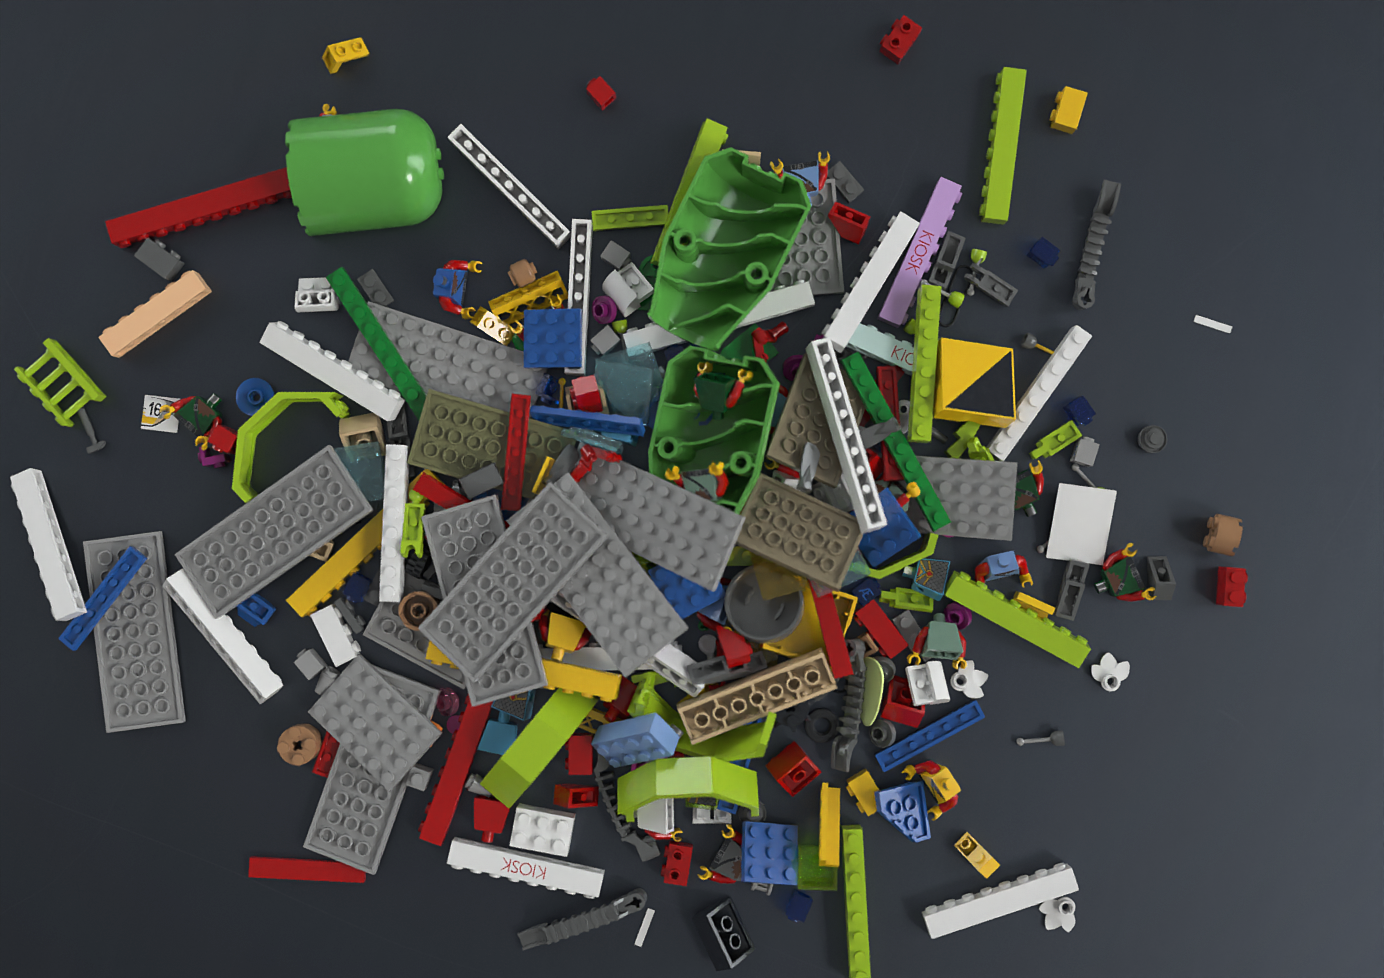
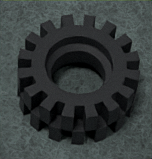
[405,542,432,579]

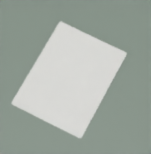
[1046,483,1117,565]

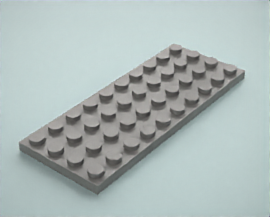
[348,301,548,419]
[569,442,746,591]
[175,445,373,619]
[506,472,689,677]
[418,482,609,683]
[421,495,549,707]
[83,531,186,733]
[303,665,441,875]

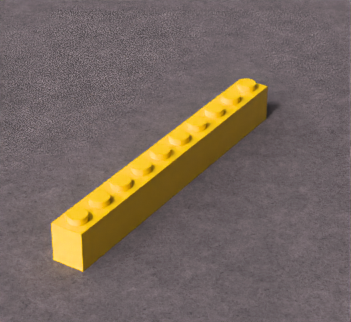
[286,469,444,617]
[425,640,622,702]

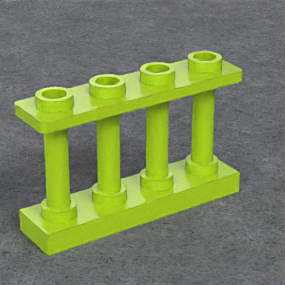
[14,338,106,427]

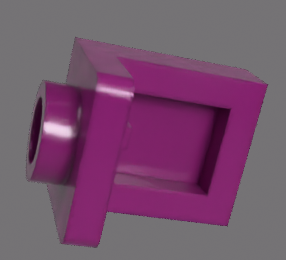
[198,447,231,469]

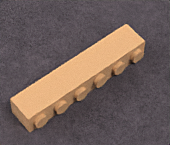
[98,270,212,358]

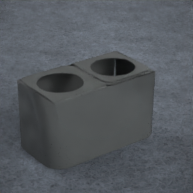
[459,462,503,499]

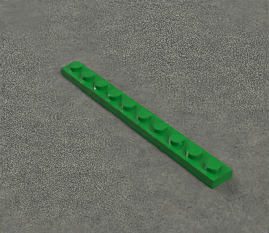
[326,267,427,420]
[840,351,951,532]

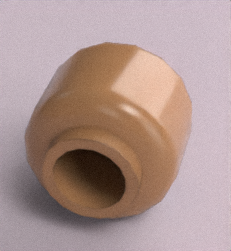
[508,259,537,287]

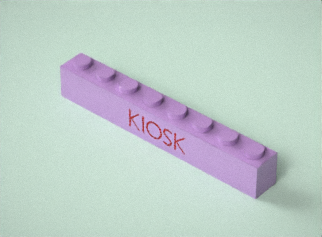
[877,177,962,328]

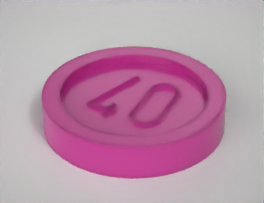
[447,715,461,734]

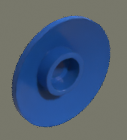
[236,378,274,416]

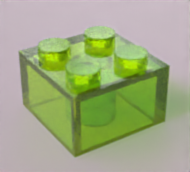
[797,845,838,891]

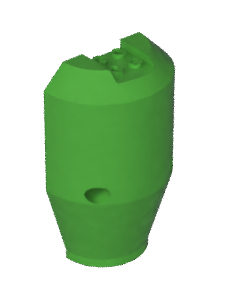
[647,148,811,351]
[648,346,780,514]

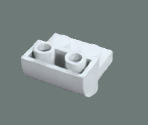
[602,262,654,317]
[295,277,340,312]
[812,474,854,512]
[905,661,950,706]

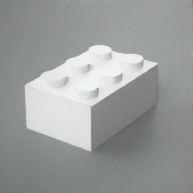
[510,803,576,857]

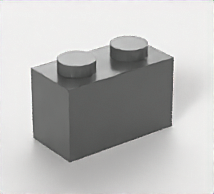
[134,238,185,282]

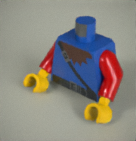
[433,260,482,319]

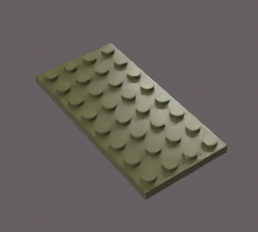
[407,389,578,499]

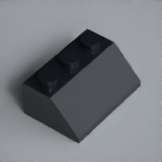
[692,897,755,971]

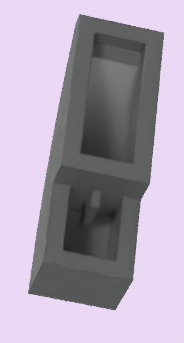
[927,231,966,295]

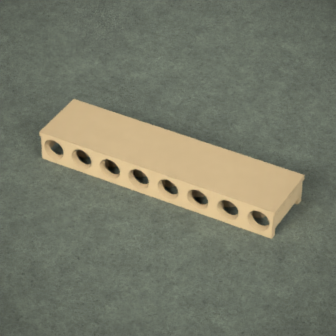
[676,647,837,745]

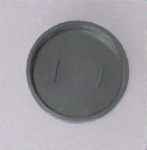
[725,563,804,644]

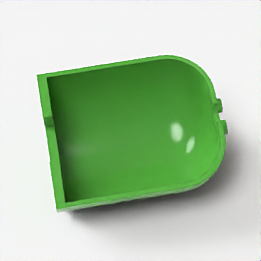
[286,109,444,236]

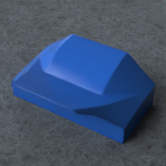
[237,593,276,627]

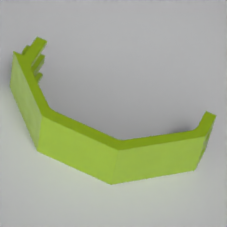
[232,392,351,503]
[848,533,938,579]
[627,672,777,762]
[480,688,600,808]
[617,756,759,822]

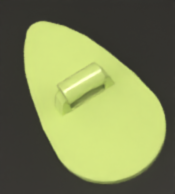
[860,657,884,726]

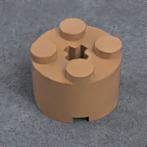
[1203,514,1243,556]
[398,590,441,631]
[277,724,322,766]

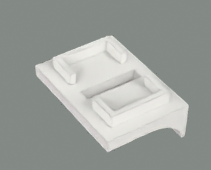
[693,798,731,824]

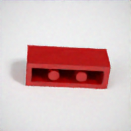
[854,598,909,659]

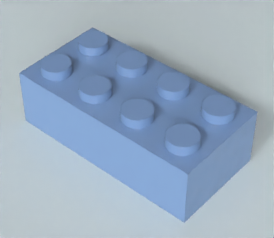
[591,713,680,768]

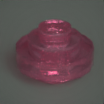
[436,687,459,716]

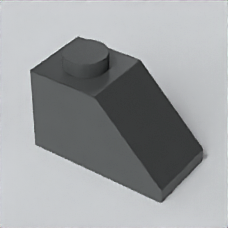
[1147,556,1176,600]

